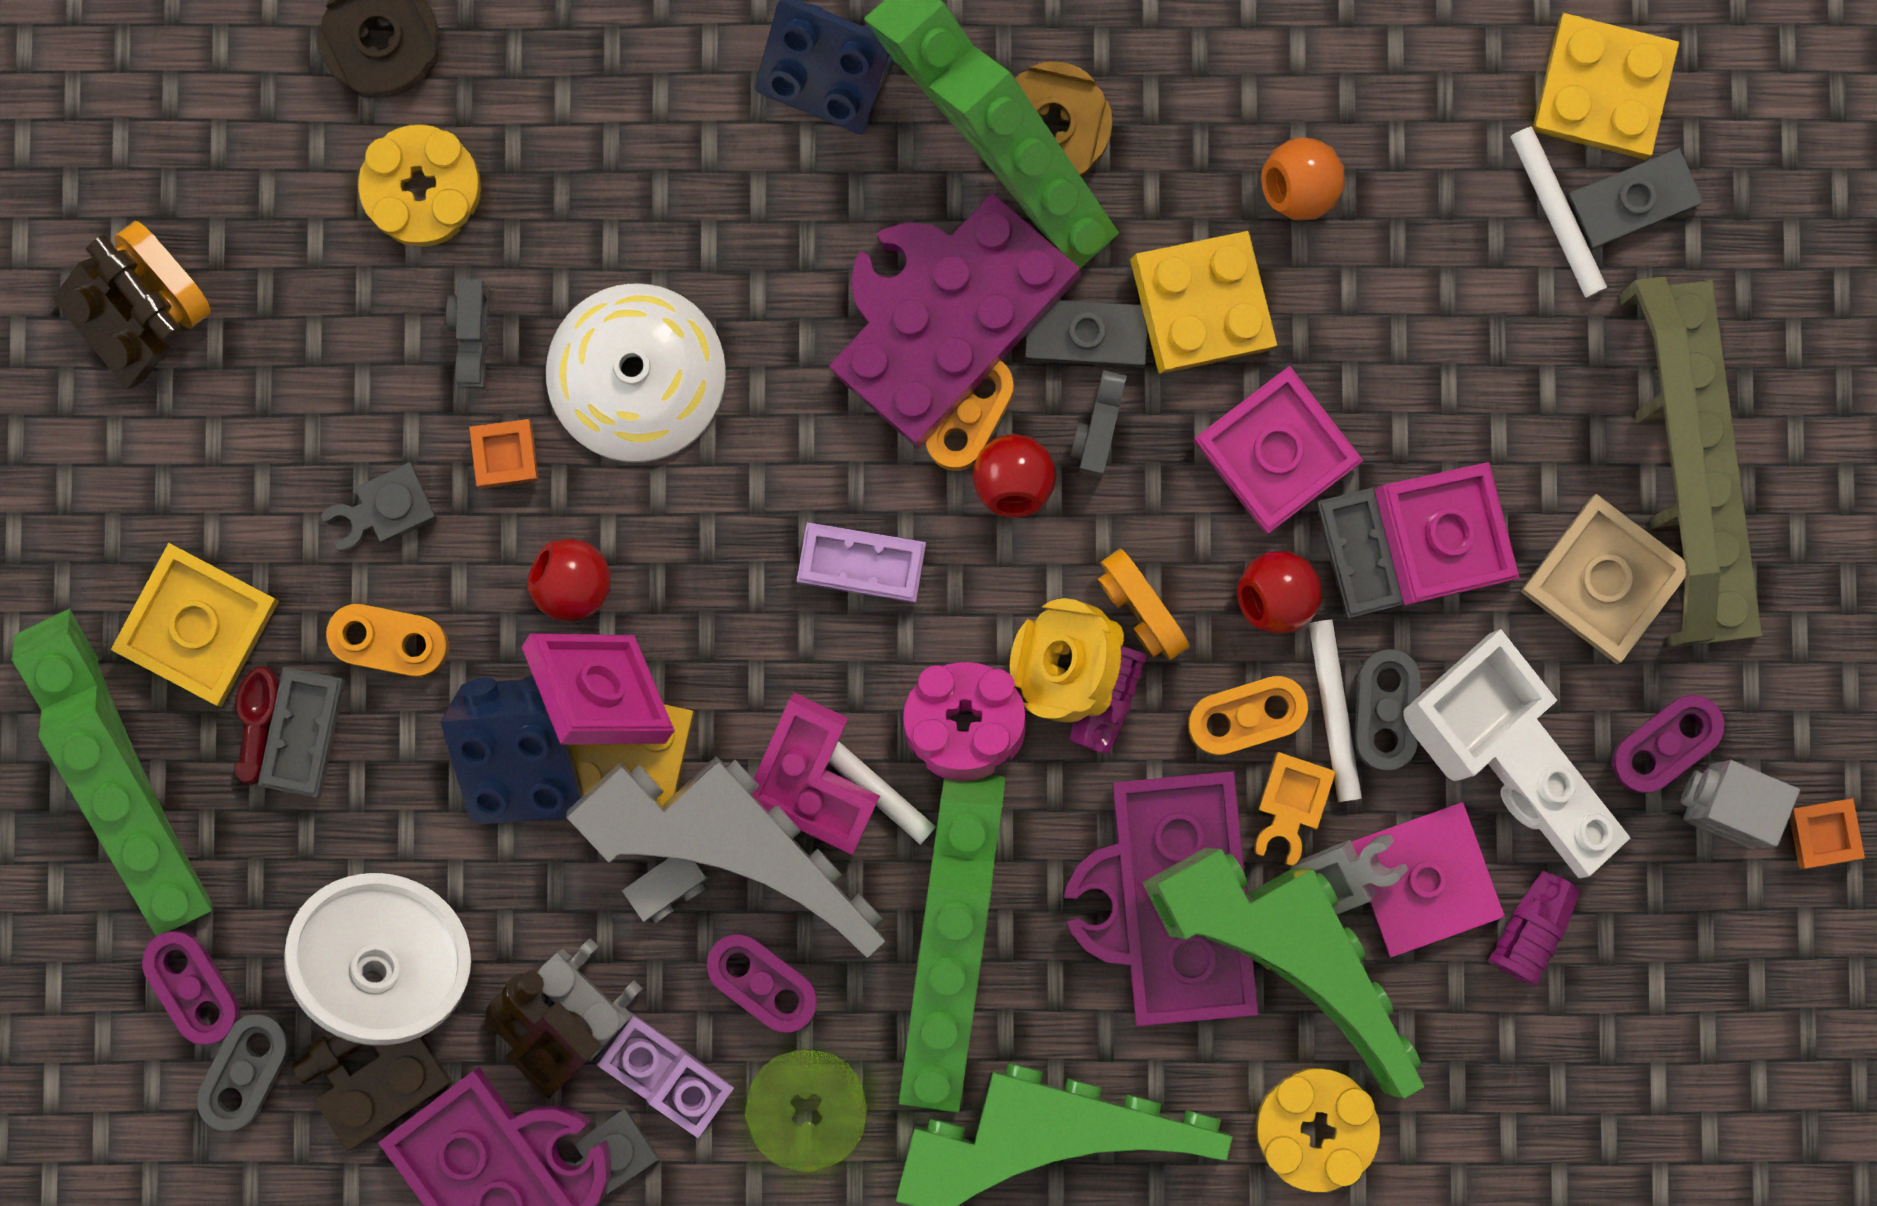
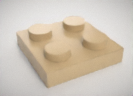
[1520,494,1686,664]

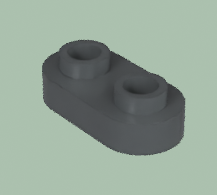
[1354,649,1421,771]
[197,1014,291,1131]

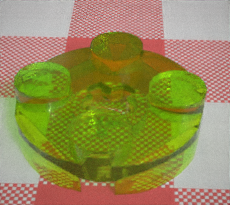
[745,1048,867,1173]

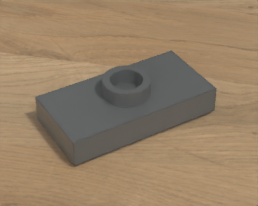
[1566,148,1703,251]
[1025,300,1147,368]
[1316,487,1404,620]
[258,667,346,798]

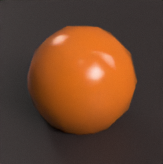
[1261,137,1345,220]

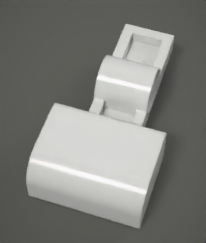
[1404,629,1630,878]

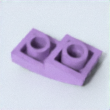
[595,1011,734,1138]

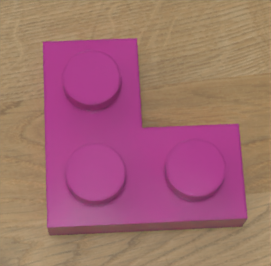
[752,693,880,855]

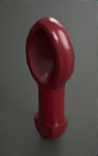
[234,666,279,785]

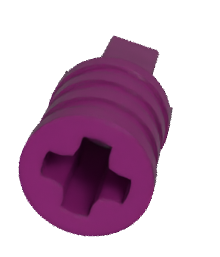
[1070,646,1148,754]
[1488,871,1580,987]

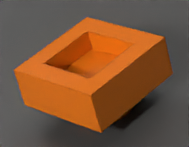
[469,419,539,489]
[1789,798,1865,869]

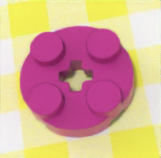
[903,662,1026,781]

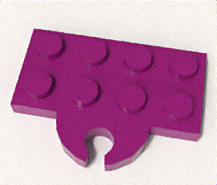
[829,193,1081,449]
[1063,771,1258,1026]
[378,1067,611,1206]

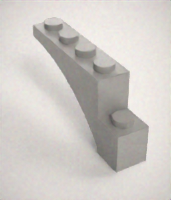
[567,756,885,958]

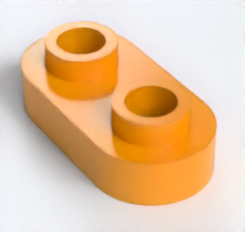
[114,221,211,329]
[925,360,1014,471]
[1097,548,1190,661]
[326,604,449,677]
[1188,676,1308,756]

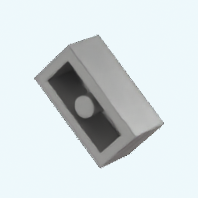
[622,857,709,924]

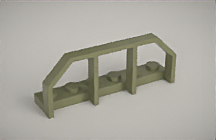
[1619,277,1762,649]

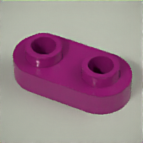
[1611,695,1725,793]
[142,931,240,1045]
[707,934,817,1033]

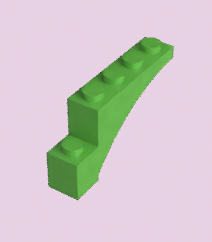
[864,0,1119,268]
[11,608,212,936]
[899,775,1006,1113]
[1142,848,1424,1099]
[896,1063,1232,1206]

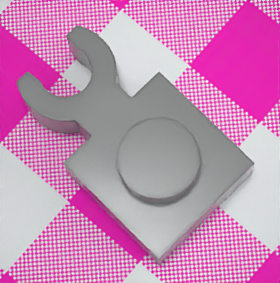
[1291,835,1408,915]

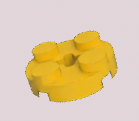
[358,125,481,247]
[1010,598,1124,723]
[1256,1068,1380,1192]

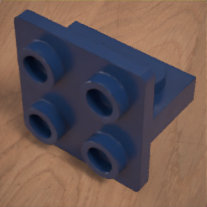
[755,0,895,134]

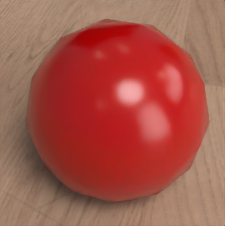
[972,433,1057,518]
[527,538,611,622]
[1237,551,1322,634]

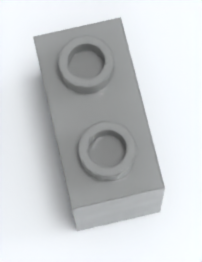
[1680,760,1800,849]

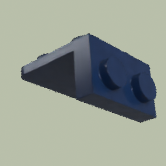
[440,675,583,824]

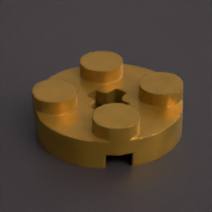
[1015,62,1112,178]

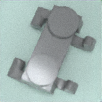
[537,938,643,1062]

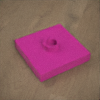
[1193,366,1364,536]
[1374,462,1520,606]
[522,633,675,744]
[1351,802,1505,958]

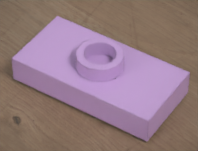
[797,522,926,603]

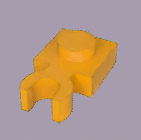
[1254,752,1336,866]

